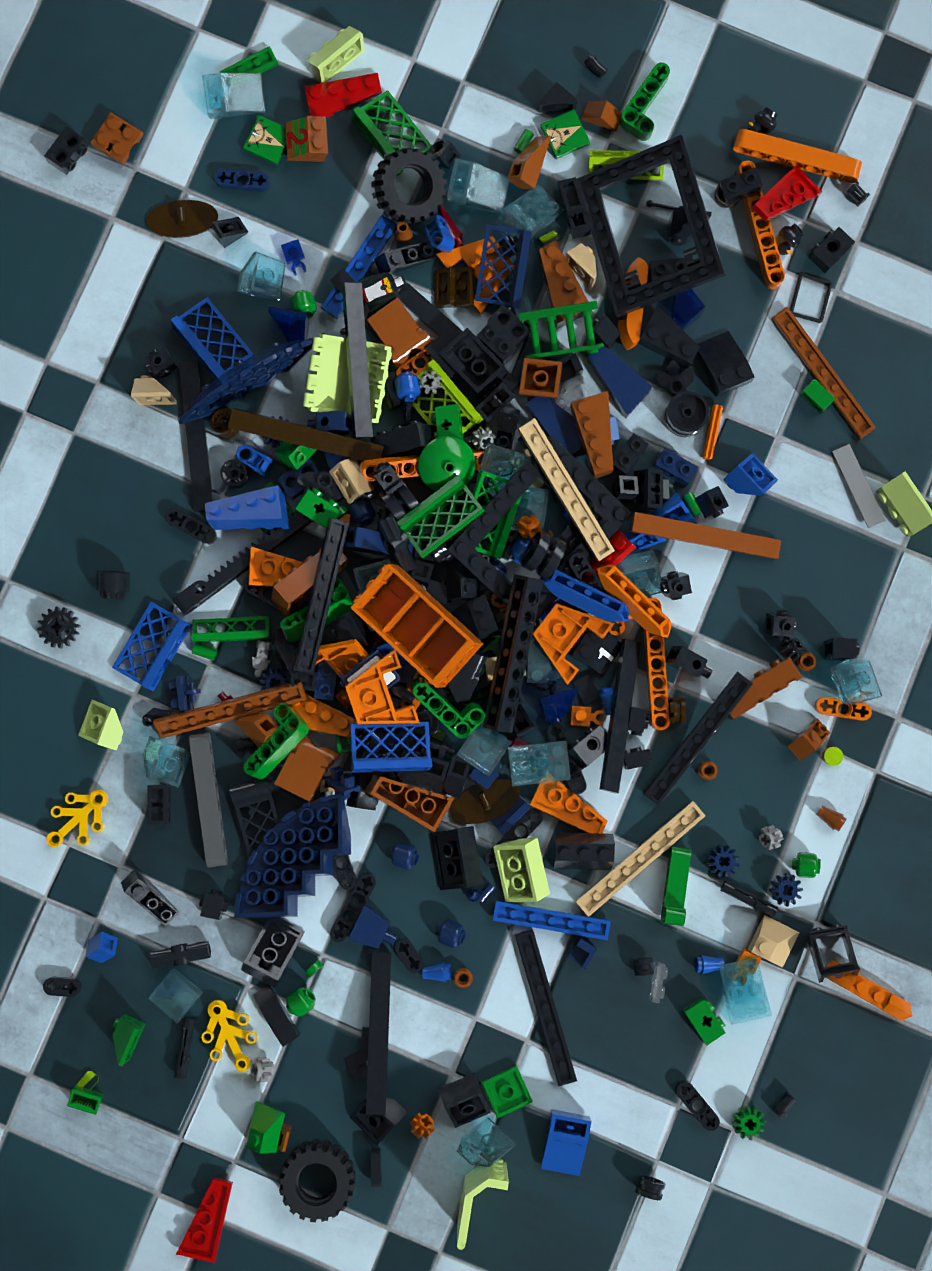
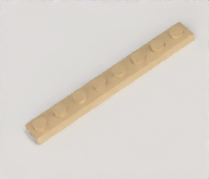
[517,418,615,561]
[575,801,706,917]

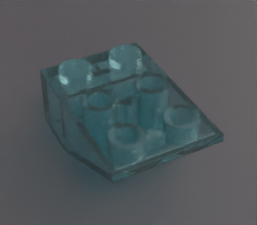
[202,73,266,119]
[447,158,509,214]
[496,184,564,242]
[508,741,571,786]
[719,957,772,1025]

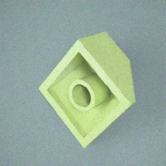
[78,700,123,750]

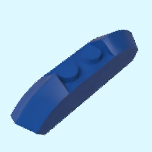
[540,570,629,622]

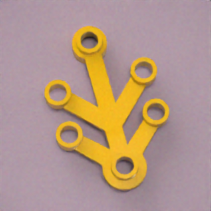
[46,789,108,847]
[201,1000,258,1072]

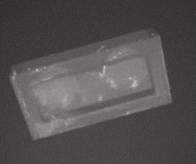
[650,961,668,1003]

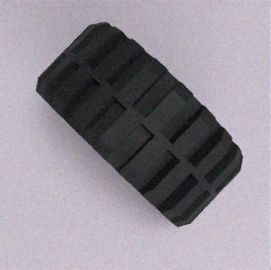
[371,148,447,224]
[279,1139,356,1223]

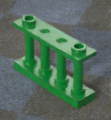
[519,300,604,360]

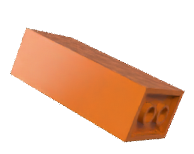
[351,563,484,688]

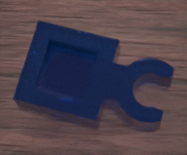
[281,239,306,276]

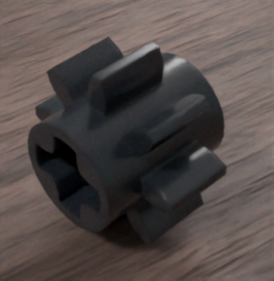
[498,235,519,258]
[779,636,803,661]

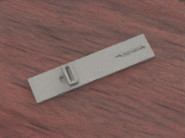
[832,444,886,528]

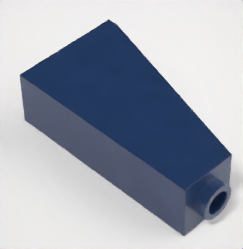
[587,345,653,418]
[525,396,583,456]
[343,527,415,556]

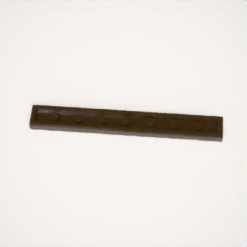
[228,408,384,461]

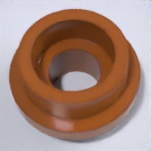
[797,652,816,671]
[698,761,718,780]
[453,968,473,988]

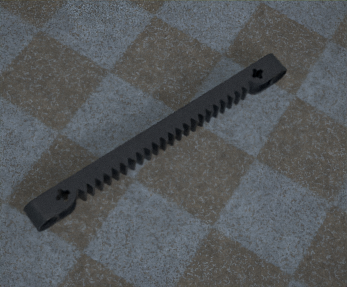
[173,460,374,616]

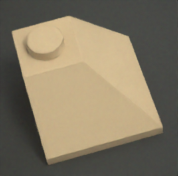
[566,243,597,290]
[131,375,176,405]
[748,915,800,967]

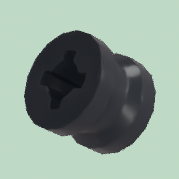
[633,957,654,976]

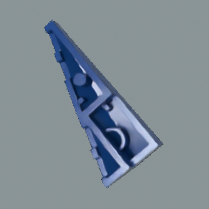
[624,492,698,550]

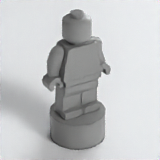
[252,640,272,678]

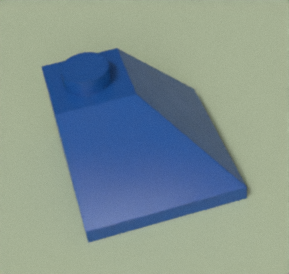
[723,453,778,496]

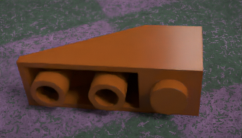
[507,135,551,190]

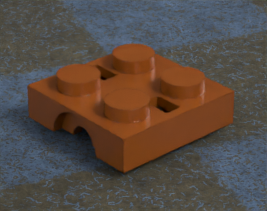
[90,112,144,166]

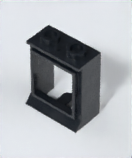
[807,924,860,983]

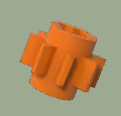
[517,515,541,539]
[410,1113,435,1139]

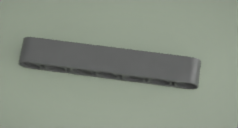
[189,732,228,868]

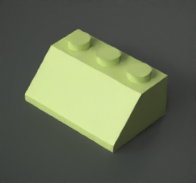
[306,26,365,83]
[876,471,932,537]
[493,838,550,902]

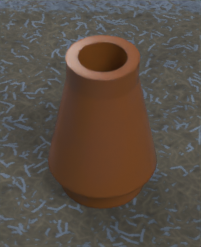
[394,222,413,244]
[816,805,847,832]

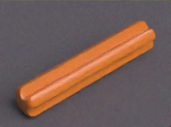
[702,404,723,460]

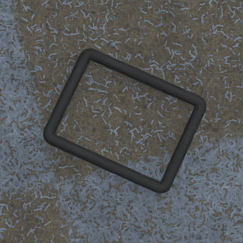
[790,273,833,323]

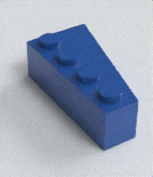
[205,485,289,530]

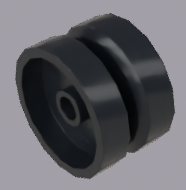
[664,391,709,438]
[378,478,419,520]
[521,529,566,579]

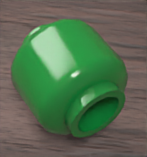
[290,290,317,320]
[792,852,821,878]
[286,987,316,1017]

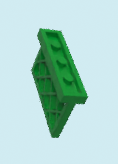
[352,90,432,176]
[459,470,522,559]
[396,475,485,558]

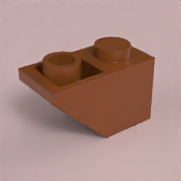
[235,713,279,748]
[788,719,830,761]

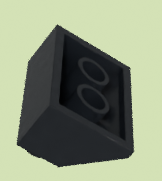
[431,826,483,890]
[553,832,615,870]

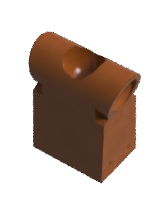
[367,297,434,370]
[274,736,340,802]

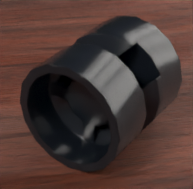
[415,711,441,737]

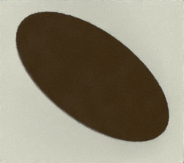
[146,200,219,238]
[450,779,520,824]

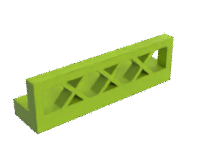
[588,150,664,180]

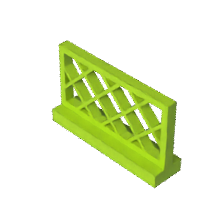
[413,359,484,434]

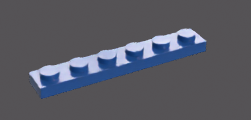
[321,214,398,319]
[493,901,611,940]

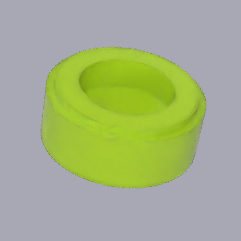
[823,747,843,766]

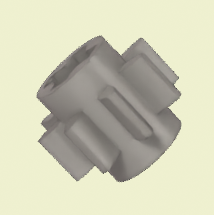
[419,371,443,394]
[471,427,496,451]
[758,825,784,850]
[250,1057,275,1083]

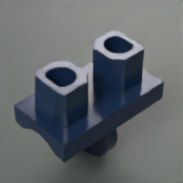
[169,676,201,711]
[324,766,360,800]

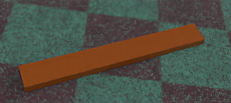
[771,307,876,440]
[631,512,781,559]
[153,680,307,739]

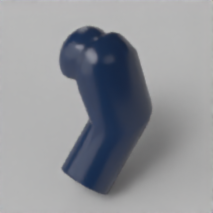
[466,883,495,902]

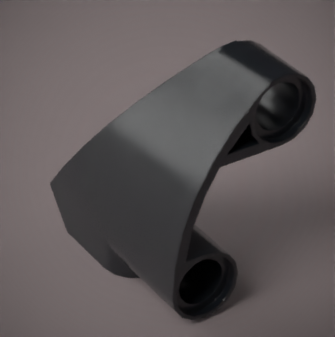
[447,650,488,703]

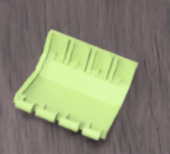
[302,334,392,423]
[457,1157,509,1250]

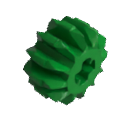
[732,1105,766,1140]

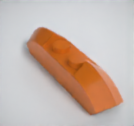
[618,257,649,350]
[597,565,671,638]
[825,960,913,1021]

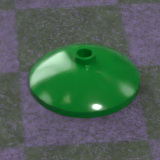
[418,436,476,491]

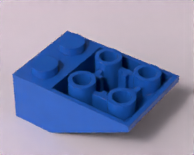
[541,1109,592,1176]

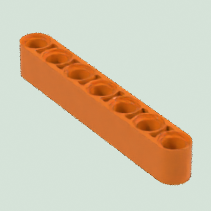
[733,129,862,183]
[736,161,785,290]
[359,449,492,481]
[644,598,670,731]

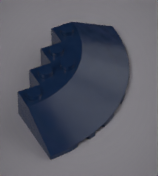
[178,338,313,424]
[234,794,351,918]

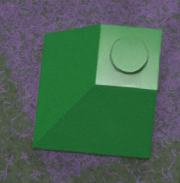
[112,1014,146,1067]
[246,1101,285,1154]

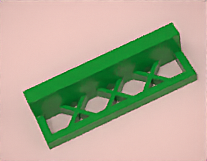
[191,616,270,643]

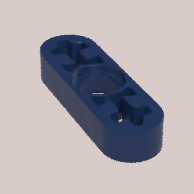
[215,169,270,192]

